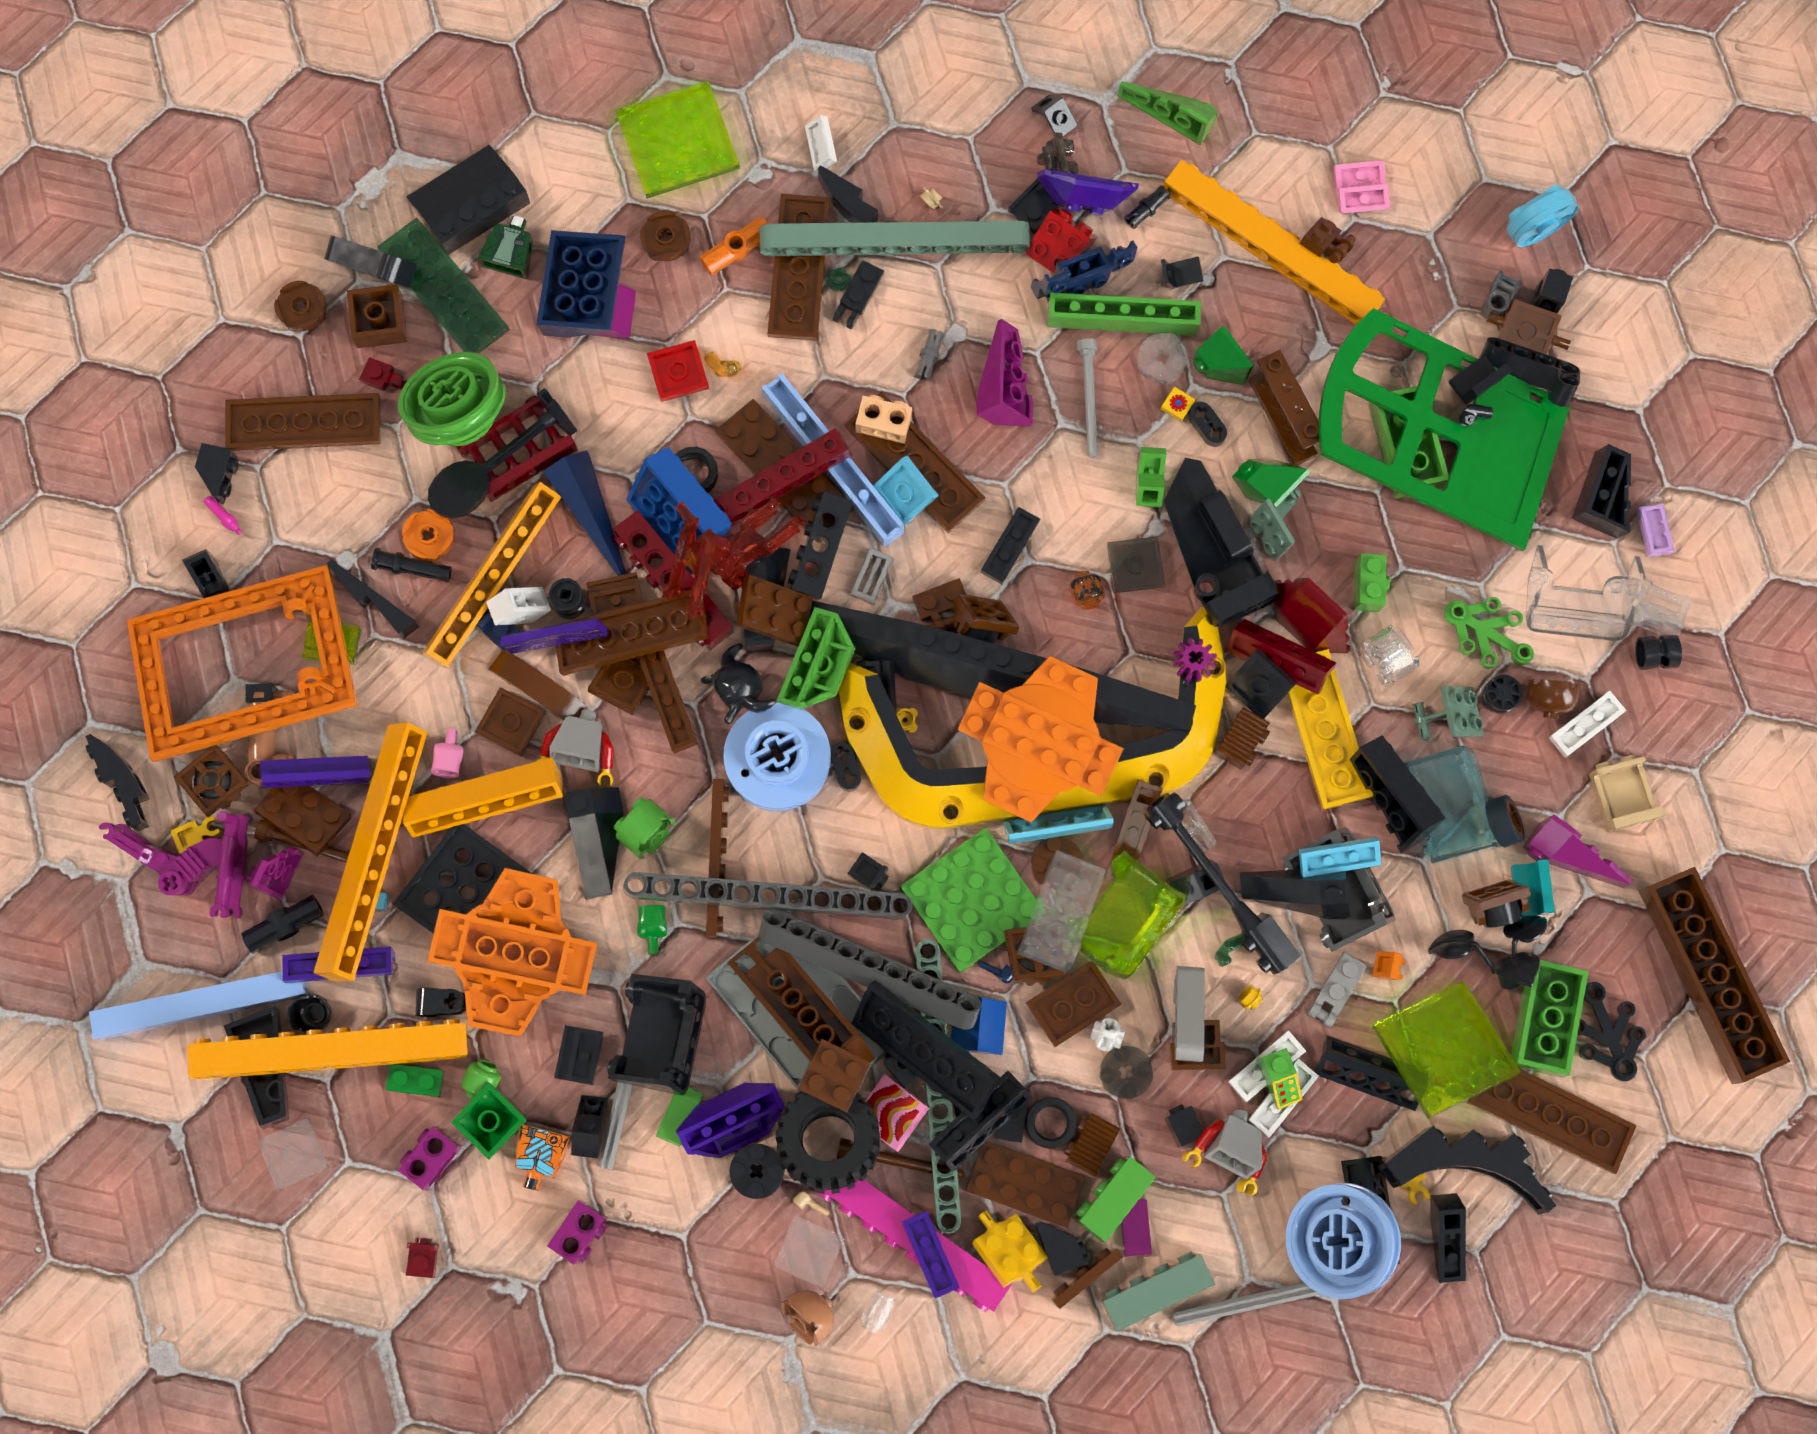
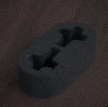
[1188,402,1227,447]
[831,742,861,792]

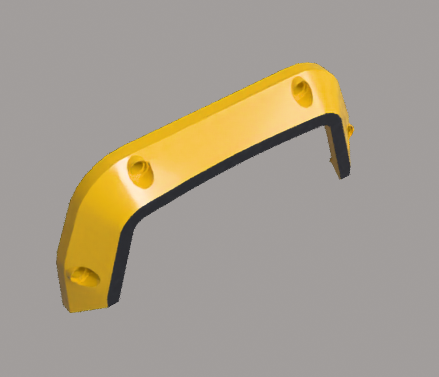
[838,607,1226,829]

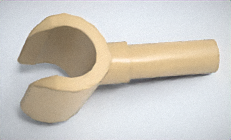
[792,1191,830,1216]

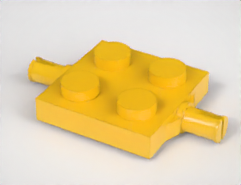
[972,1210,1048,1293]

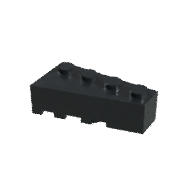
[1350,735,1446,854]
[223,1006,290,1129]

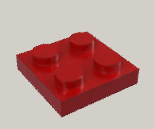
[647,340,709,402]

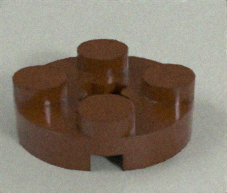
[640,211,690,262]
[274,281,327,332]
[1031,837,1083,889]

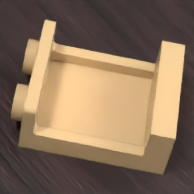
[1589,754,1665,833]

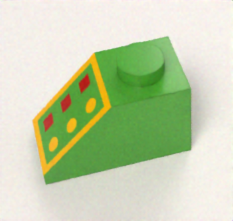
[1257,1048,1303,1110]

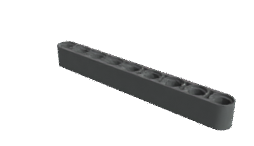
[759,909,981,1030]

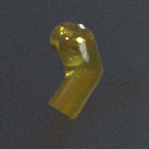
[704,351,741,377]

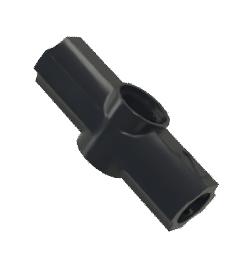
[241,895,324,954]

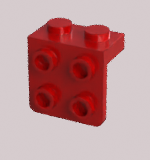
[1026,208,1097,273]

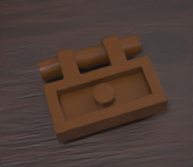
[1299,217,1355,263]
[912,578,966,631]

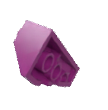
[977,319,1033,426]
[1523,814,1634,888]
[246,847,304,901]

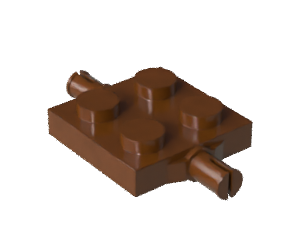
[1486,299,1571,355]

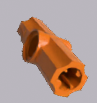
[699,216,768,276]

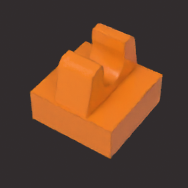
[1372,951,1406,980]

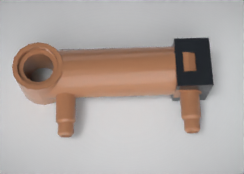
[245,683,296,788]

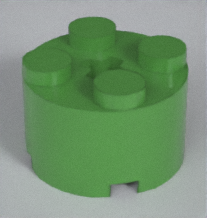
[614,797,675,859]

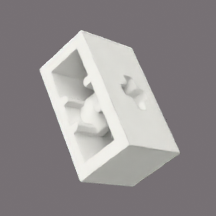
[486,587,551,625]

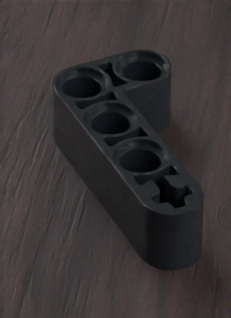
[324,235,417,288]
[1479,337,1580,407]

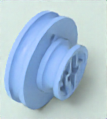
[724,703,831,811]
[1286,1183,1401,1299]

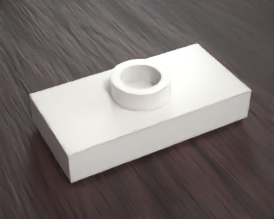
[805,115,837,172]

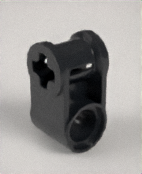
[415,988,466,1017]

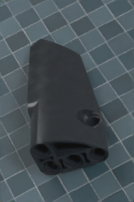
[1163,458,1280,627]

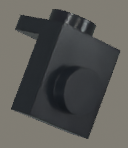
[847,852,890,891]

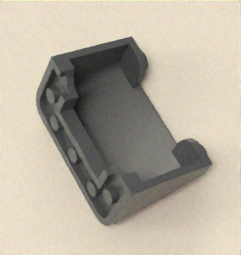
[1283,827,1396,952]

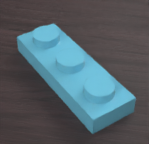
[1299,837,1381,878]

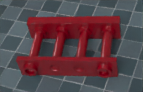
[456,395,578,502]

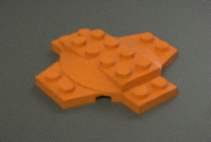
[957,656,1124,823]
[427,868,597,1037]

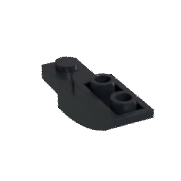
[85,734,150,831]

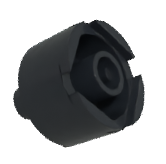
[729,1144,785,1199]

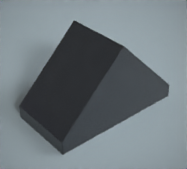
[182,549,230,598]

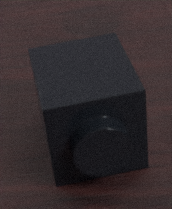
[1164,1104,1203,1148]

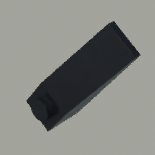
[1430,1193,1466,1283]

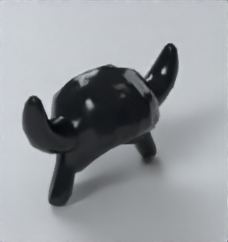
[701,643,776,724]

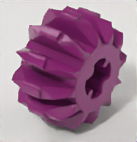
[1172,638,1217,683]

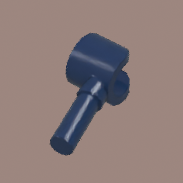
[978,961,1013,984]

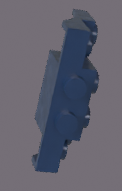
[1031,240,1138,299]

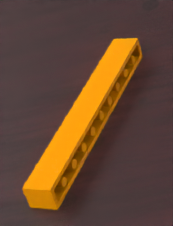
[1163,159,1385,325]
[313,722,427,982]
[187,1019,468,1080]

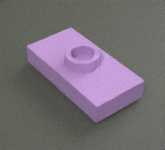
[1636,503,1674,557]

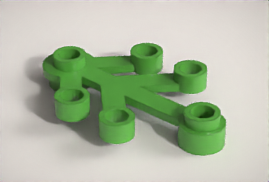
[1444,597,1534,669]

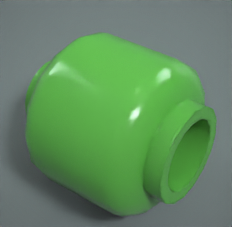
[461,1059,501,1099]

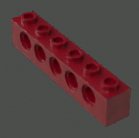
[713,428,852,527]
[613,510,734,651]

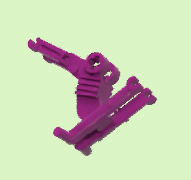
[99,811,253,918]

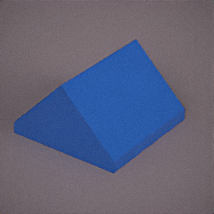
[951,997,1007,1055]

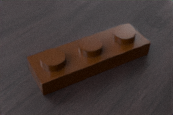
[1051,1248,1123,1309]

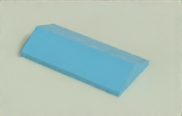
[1003,804,1114,845]

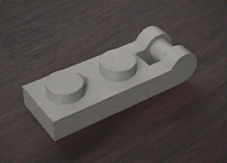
[1307,952,1367,1029]

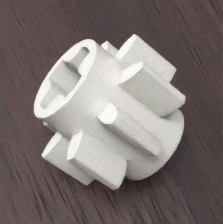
[1090,1018,1125,1051]

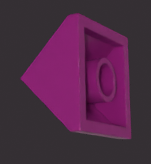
[591,283,636,339]

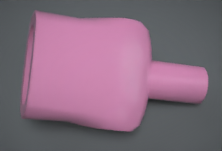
[431,729,464,778]

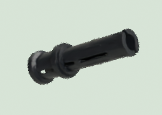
[371,547,452,582]

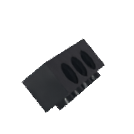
[788,492,853,600]

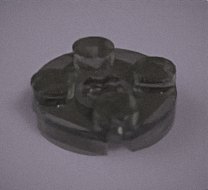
[1099,1046,1153,1099]

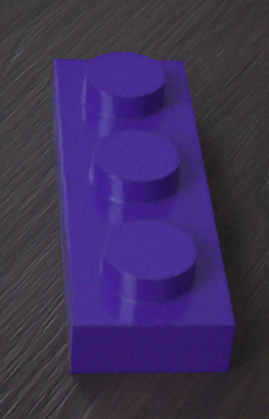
[902,1211,960,1299]

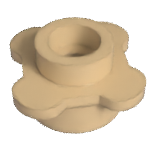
[920,187,943,211]

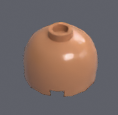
[781,1290,834,1346]

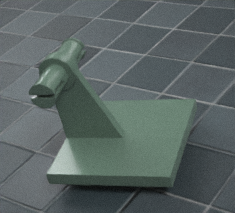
[1249,488,1300,562]
[1412,686,1484,740]

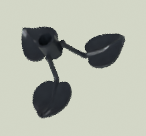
[1428,915,1548,990]

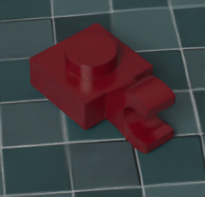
[359,357,407,391]

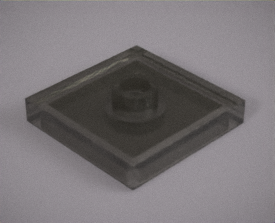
[1107,536,1165,593]

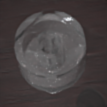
[1362,625,1420,687]

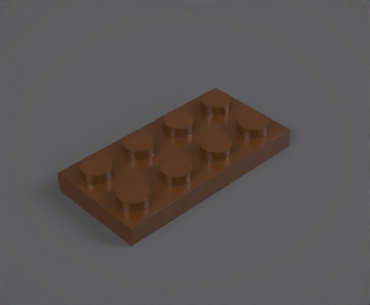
[966,1141,1085,1228]

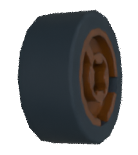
[1485,795,1525,848]

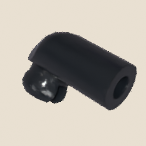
[1459,404,1493,426]

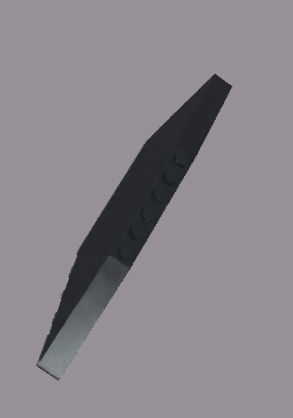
[810,600,1197,731]

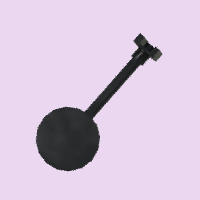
[428,388,578,519]

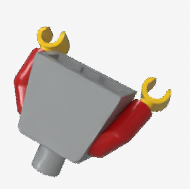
[535,709,614,787]
[1182,1110,1267,1196]

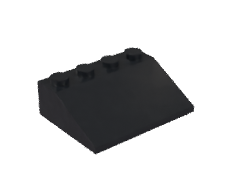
[406,145,530,256]

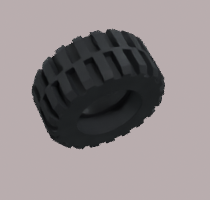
[776,1091,880,1194]

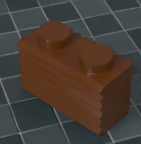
[1215,707,1270,770]
[1064,1113,1120,1177]

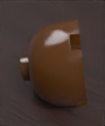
[1527,679,1581,719]

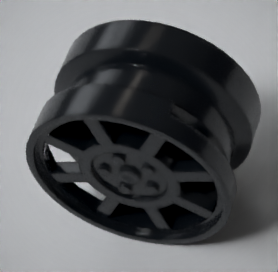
[1481,675,1522,714]

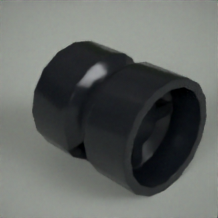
[549,578,586,619]
[1635,634,1682,670]

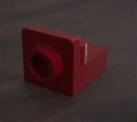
[406,1237,439,1278]

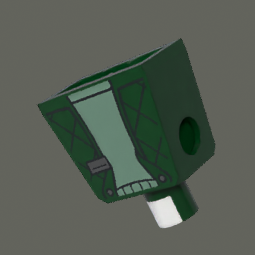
[478,216,533,280]

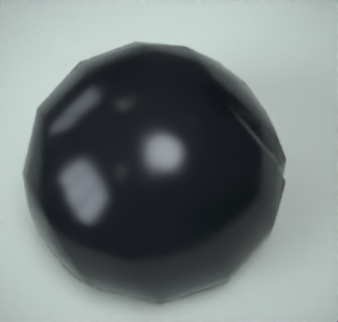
[287,993,332,1033]

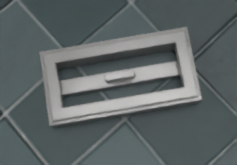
[850,548,893,605]

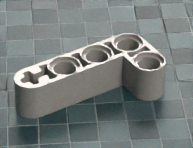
[1173,966,1205,1062]

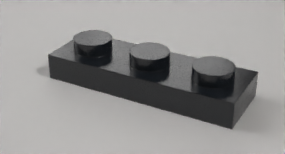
[980,507,1040,585]

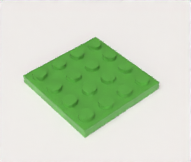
[900,828,1046,973]

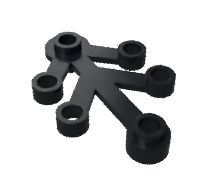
[1577,982,1646,1082]

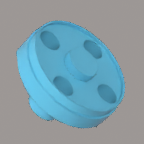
[1506,184,1579,247]

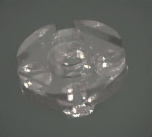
[1137,333,1188,384]

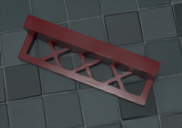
[1226,619,1337,695]

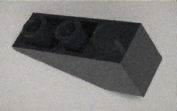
[1140,859,1224,916]

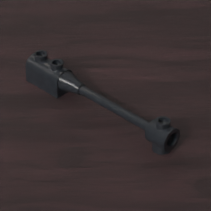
[1147,792,1301,974]

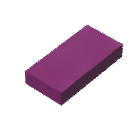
[1121,1200,1152,1257]

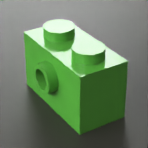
[1354,553,1390,612]

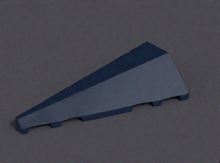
[543,451,626,576]

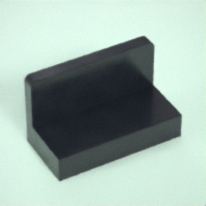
[1448,356,1512,405]

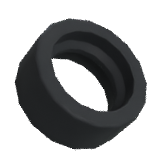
[676,447,718,493]
[1025,1097,1076,1149]

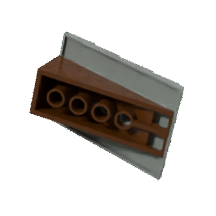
[705,911,888,1094]

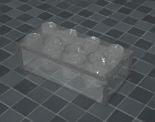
[1017,850,1106,973]

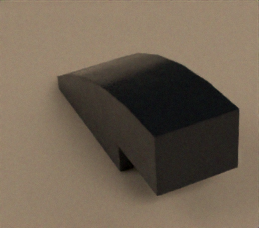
[818,165,878,223]

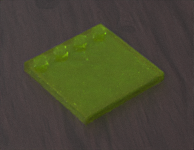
[615,81,740,199]
[1372,981,1521,1119]

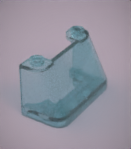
[1404,745,1501,864]

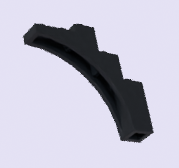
[1377,1126,1556,1215]

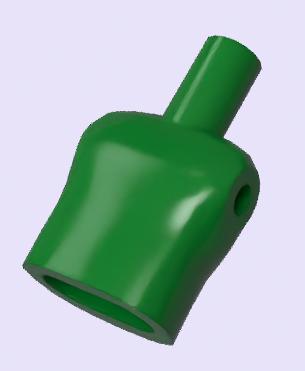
[637,905,667,954]

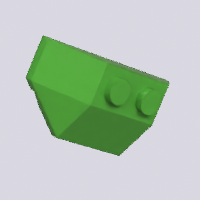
[777,607,855,710]

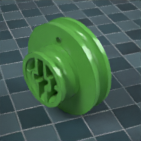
[398,352,505,446]

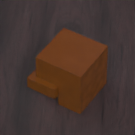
[1170,1020,1226,1071]

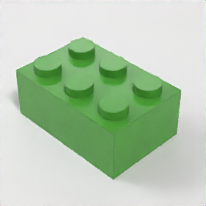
[1076,1157,1156,1242]

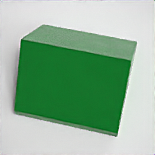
[451,1082,528,1160]

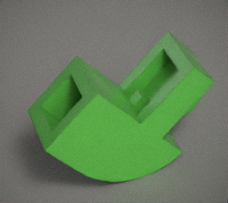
[1136,447,1167,507]

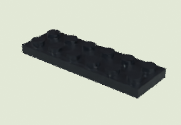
[851,980,1000,1120]

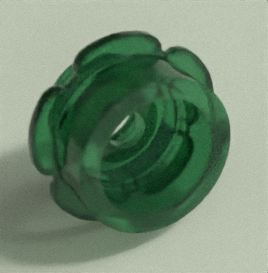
[827,267,851,292]

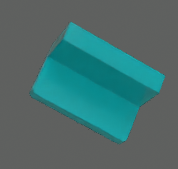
[1511,860,1555,916]

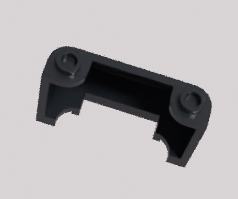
[607,974,706,1095]

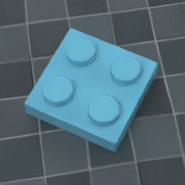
[873,456,938,526]

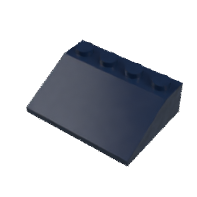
[536,230,626,337]

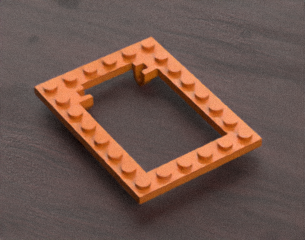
[127,565,358,762]

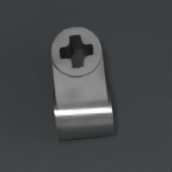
[1481,270,1522,320]

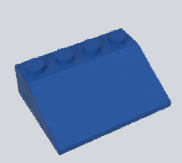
[626,447,732,574]

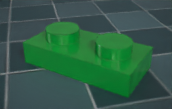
[385,1064,444,1098]

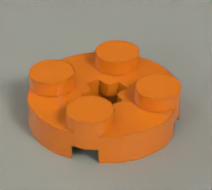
[402,509,455,562]

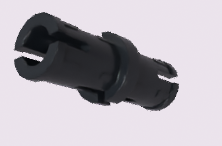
[1124,185,1171,229]

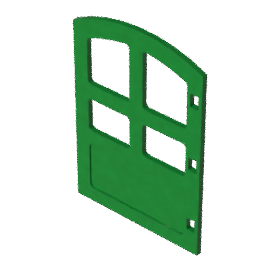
[1318,308,1571,551]

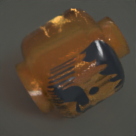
[1069,571,1105,610]

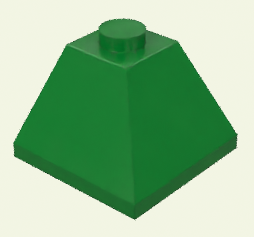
[1193,326,1254,385]
[1232,459,1310,508]

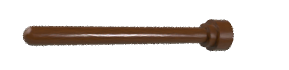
[254,819,349,863]
[836,1138,964,1179]

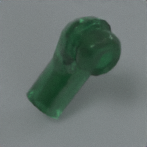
[1214,933,1245,967]

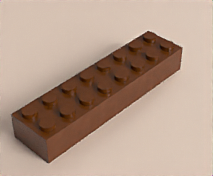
[1639,867,1790,1084]

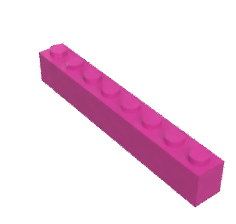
[817,1158,1012,1313]

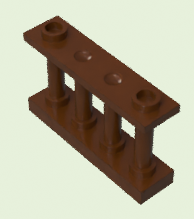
[1248,350,1319,466]

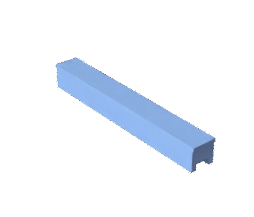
[761,372,905,547]
[89,971,310,1040]

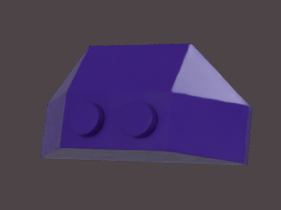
[1037,169,1139,216]
[676,1083,785,1158]

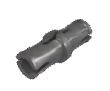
[914,329,944,381]

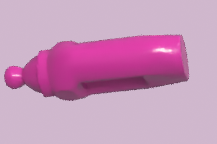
[203,496,242,535]

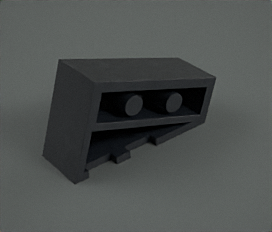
[1572,444,1631,539]

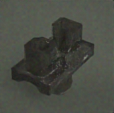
[1037,132,1079,174]

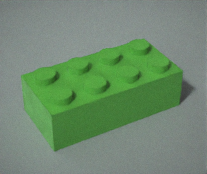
[1368,386,1449,499]
[1509,960,1589,1077]

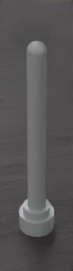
[1077,339,1098,458]

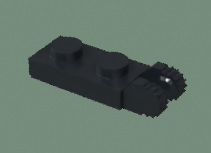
[833,260,884,330]

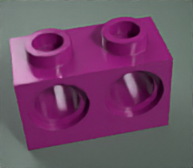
[398,1126,462,1191]
[547,1200,608,1265]

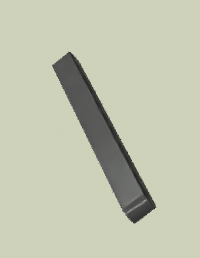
[623,872,913,920]

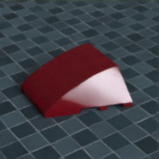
[1274,578,1351,653]

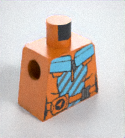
[515,1125,571,1191]

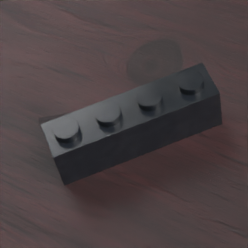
[738,544,791,653]

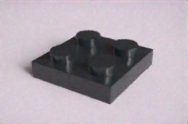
[1225,648,1297,719]

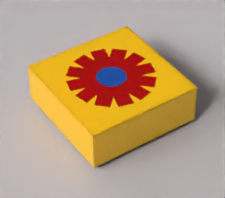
[1161,386,1196,422]

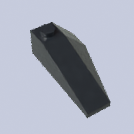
[564,787,624,900]
[1240,869,1350,918]

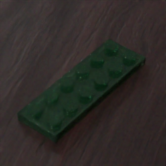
[377,217,510,354]

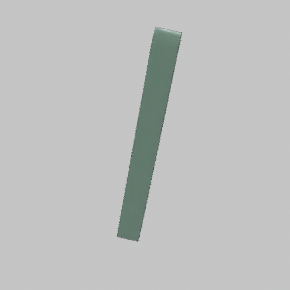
[759,221,1030,256]
[916,939,961,1233]

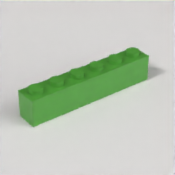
[1047,293,1201,336]

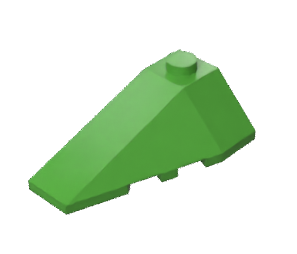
[1117,81,1219,145]

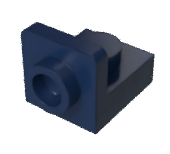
[477,610,520,650]

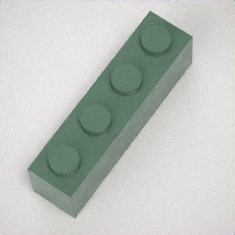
[1101,1251,1215,1332]

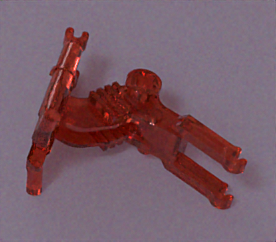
[663,497,806,620]

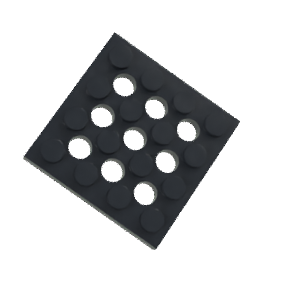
[393,824,532,934]

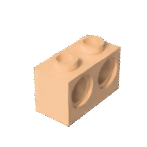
[856,395,912,444]

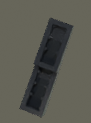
[327,560,419,640]

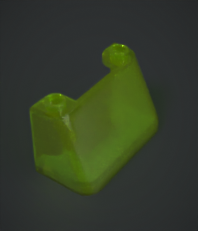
[1062,851,1186,979]

